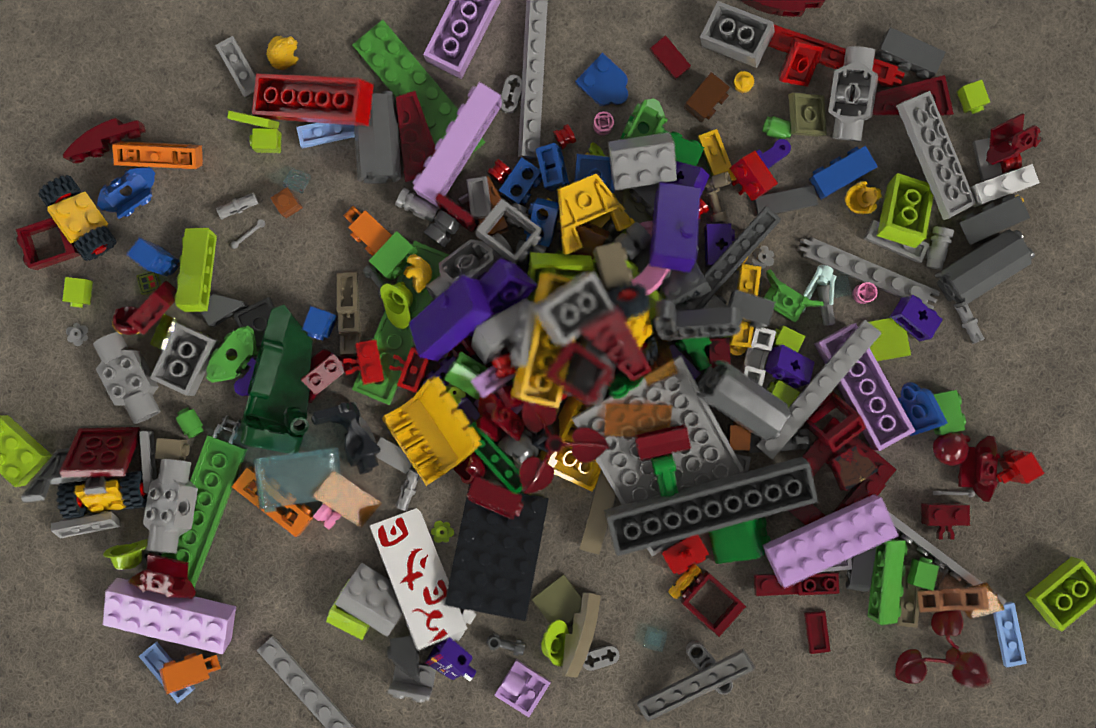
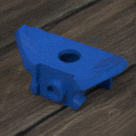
[97,167,155,219]

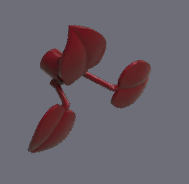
[519,400,609,493]
[895,610,991,687]

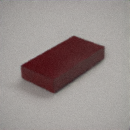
[650,35,691,80]
[804,610,831,654]

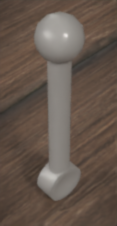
[230,219,265,249]
[933,489,975,497]

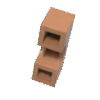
[917,587,989,612]

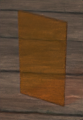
[644,338,678,387]
[604,403,672,437]
[312,470,382,528]

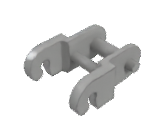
[213,415,240,444]

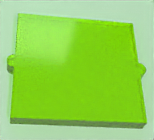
[150,314,178,350]

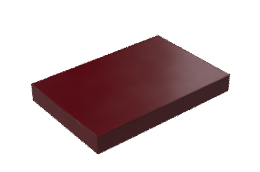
[435,193,477,232]

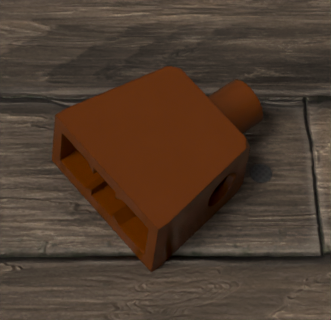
[558,222,610,261]

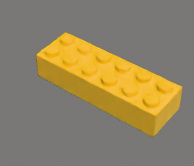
[511,273,575,407]

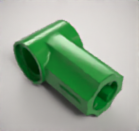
[651,453,678,497]

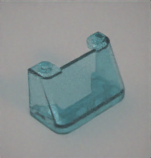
[254,448,343,513]

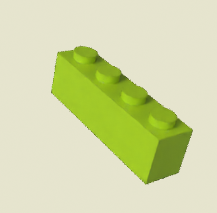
[174,228,217,312]

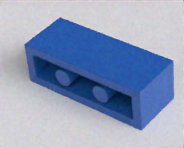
[809,146,878,200]
[127,238,179,276]

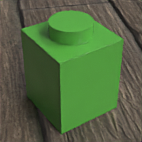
[907,557,939,590]

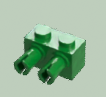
[674,337,711,371]

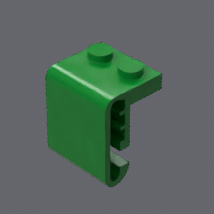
[708,516,771,564]

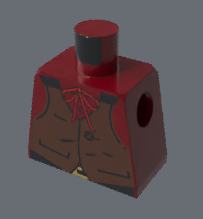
[828,444,879,491]

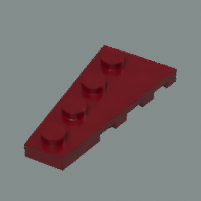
[580,306,651,381]

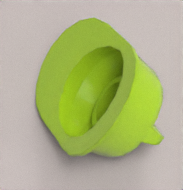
[380,282,413,329]
[103,539,148,570]
[541,620,569,666]

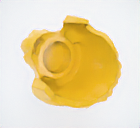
[267,36,299,70]
[845,181,882,214]
[403,254,432,293]

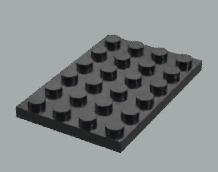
[444,485,549,621]

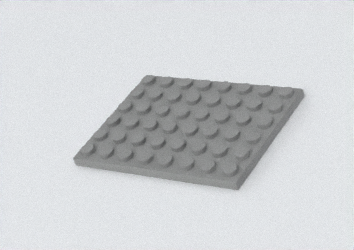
[572,356,745,556]

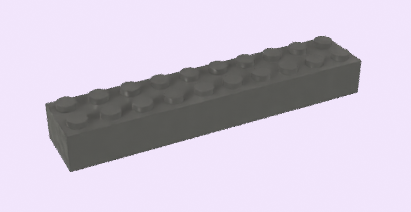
[604,457,818,556]

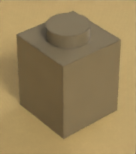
[155,437,190,460]

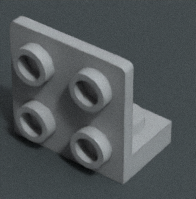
[388,663,436,702]

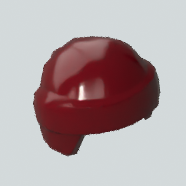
[933,431,971,466]
[453,452,486,485]

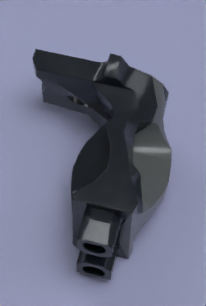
[311,402,380,475]

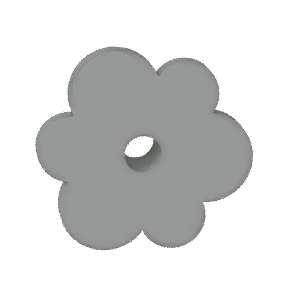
[752,245,774,269]
[66,323,88,346]

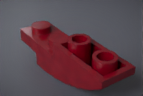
[740,0,825,17]
[63,118,146,163]
[754,572,840,596]

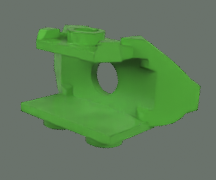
[623,98,668,139]
[763,269,824,323]
[206,326,258,382]

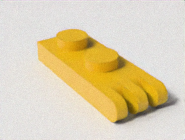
[697,129,736,181]

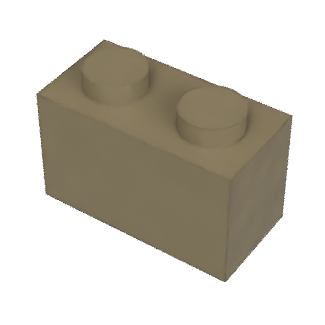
[593,242,633,292]

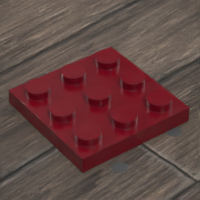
[59,427,141,477]

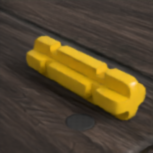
[668,563,702,599]

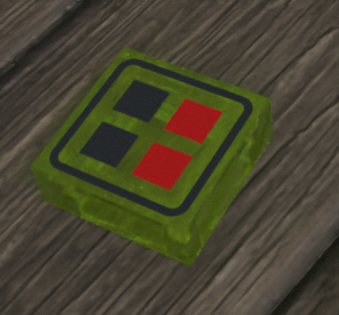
[136,271,162,295]

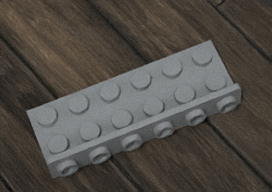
[896,91,976,220]

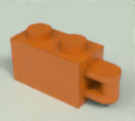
[343,206,392,256]
[159,653,221,695]

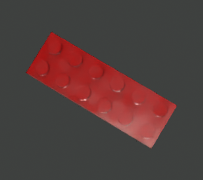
[252,73,374,126]

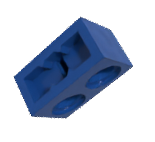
[536,143,570,192]
[499,157,542,205]
[524,197,560,247]
[302,306,337,341]

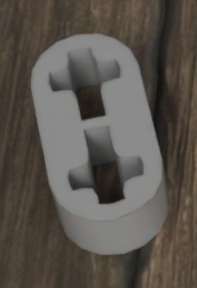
[501,75,522,114]
[583,644,619,671]

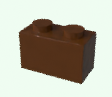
[684,72,730,122]

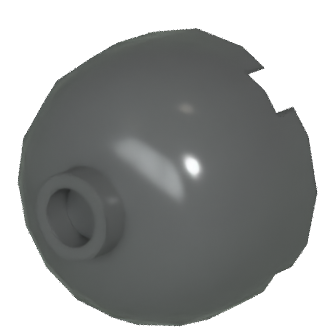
[498,428,539,463]

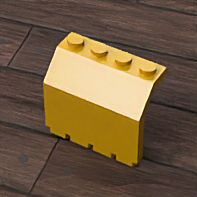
[382,376,481,486]

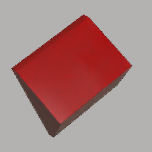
[779,37,824,87]

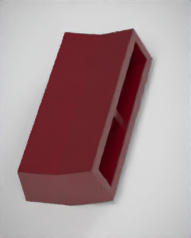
[634,424,692,460]

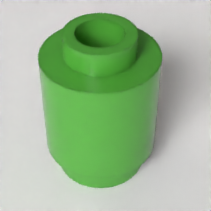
[762,116,791,139]
[175,407,204,439]

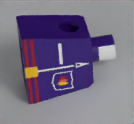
[425,637,476,681]

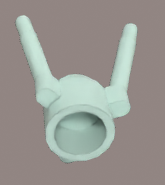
[803,265,837,312]

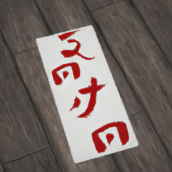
[370,508,467,650]

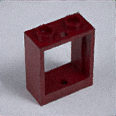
[16,218,81,270]
[127,280,177,335]
[546,340,614,407]
[804,391,866,453]
[467,476,524,520]
[680,571,746,637]

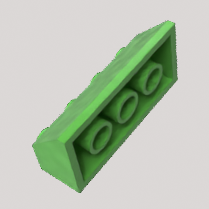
[868,538,907,625]

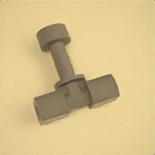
[703,171,731,223]

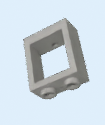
[476,199,541,264]

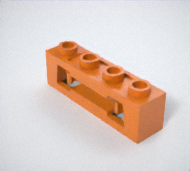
[112,141,203,169]
[232,466,314,537]

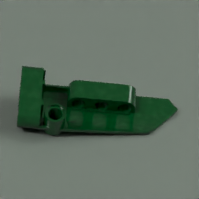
[238,304,313,455]

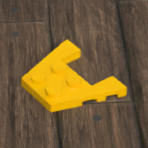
[558,174,635,255]

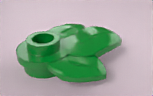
[608,370,644,399]

